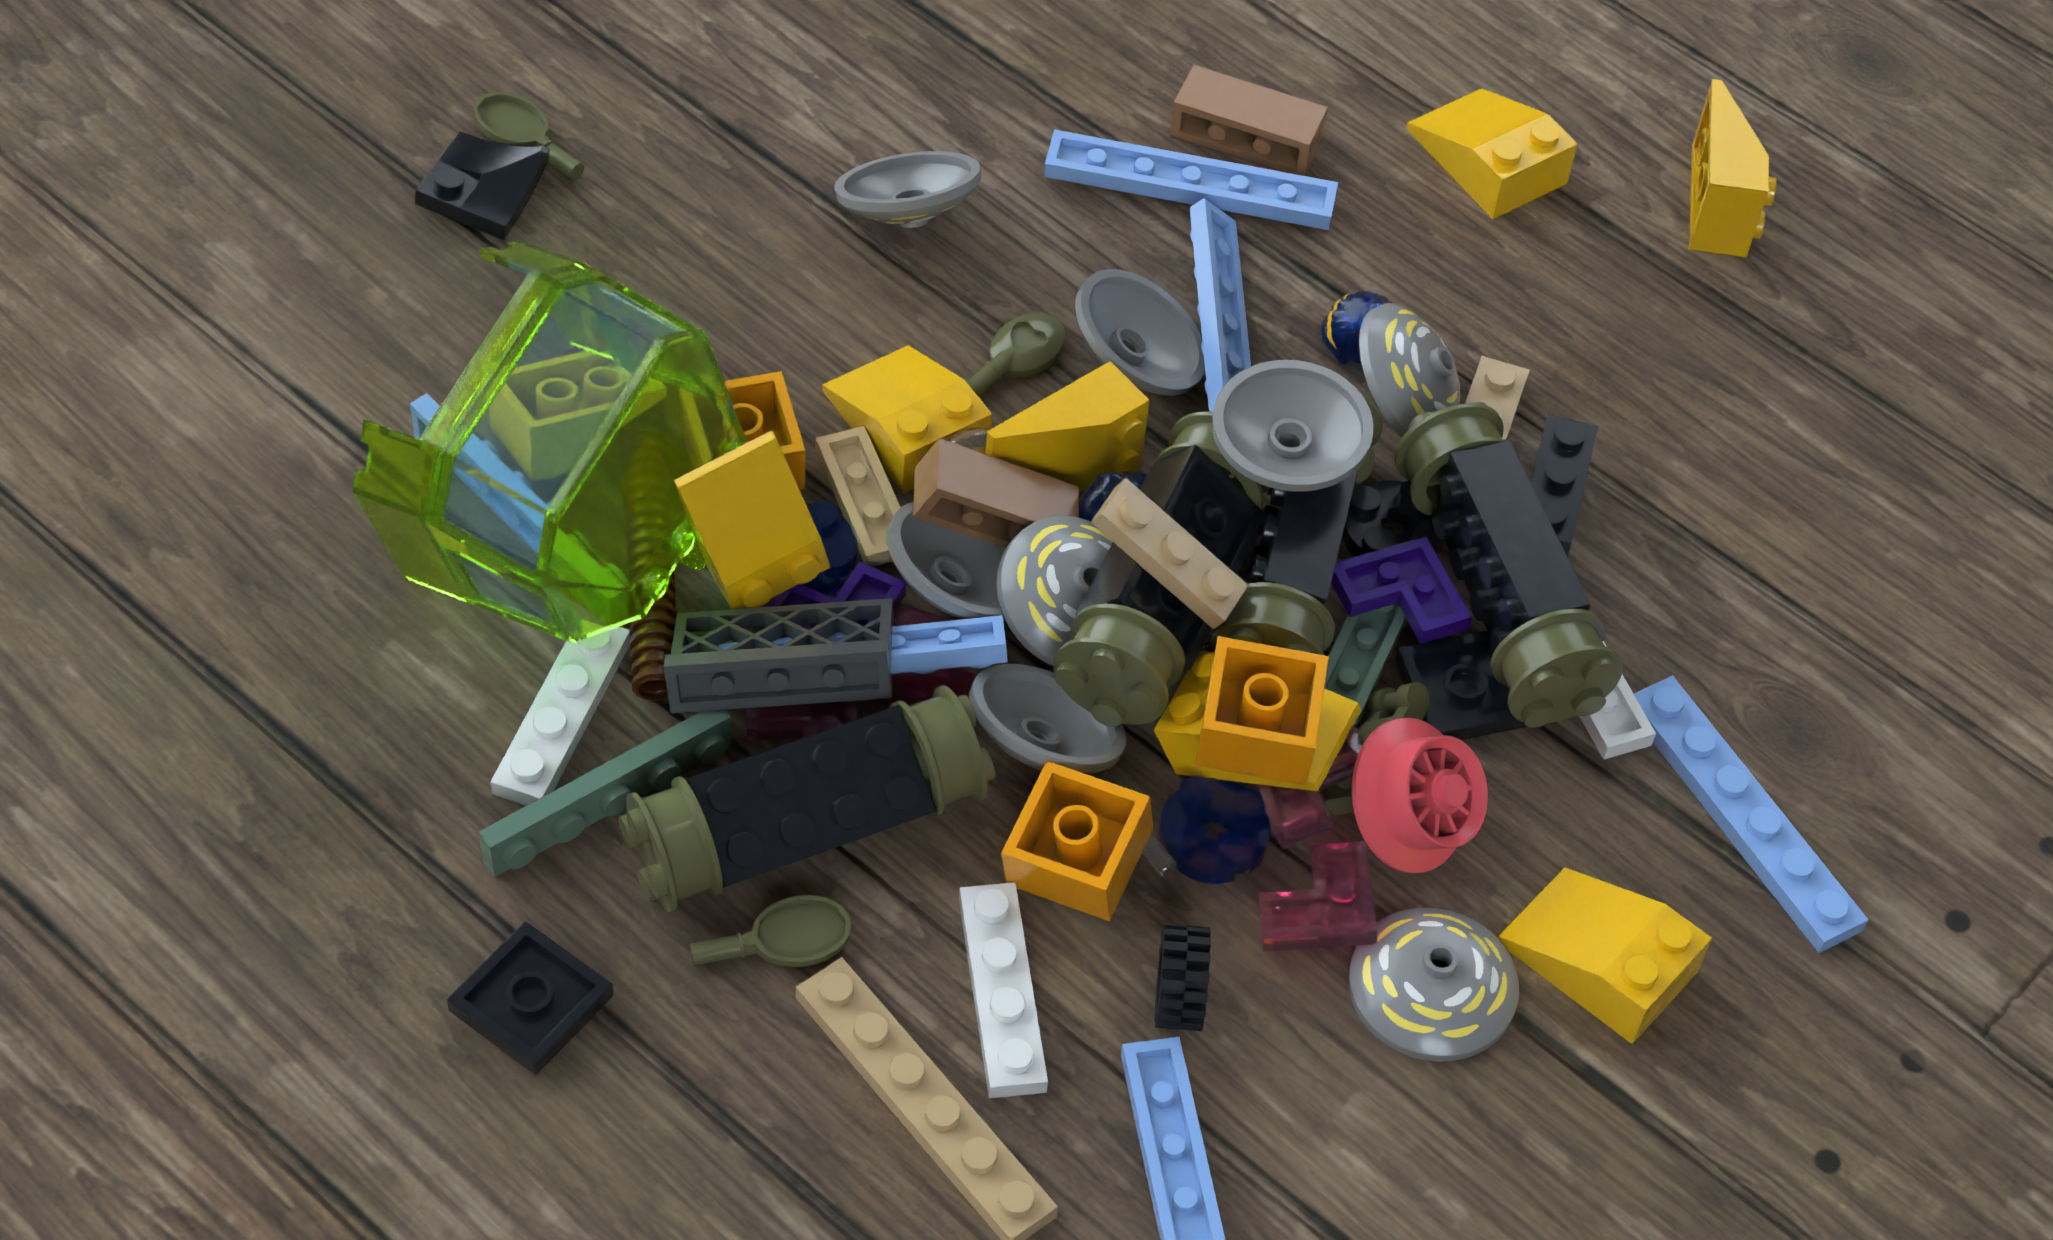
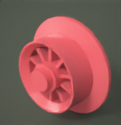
[1352,718,1488,874]

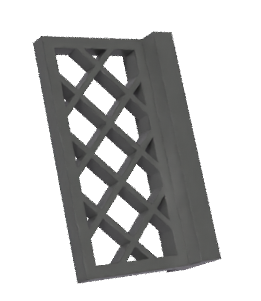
[663,598,894,713]

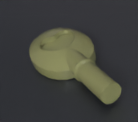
[474,92,585,180]
[966,312,1065,397]
[689,895,851,967]

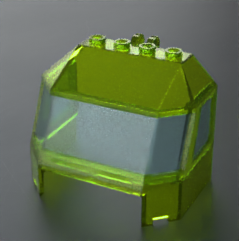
[352,241,748,643]

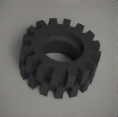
[1155,924,1211,1031]

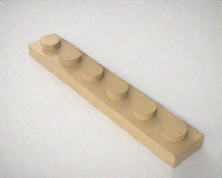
[796,957,1058,1240]

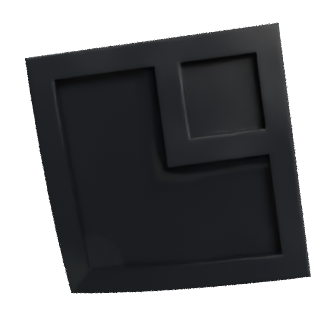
[415,131,550,240]

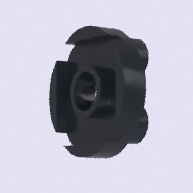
[1342,480,1445,557]

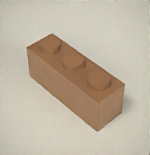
[1170,64,1328,176]
[913,438,1079,548]

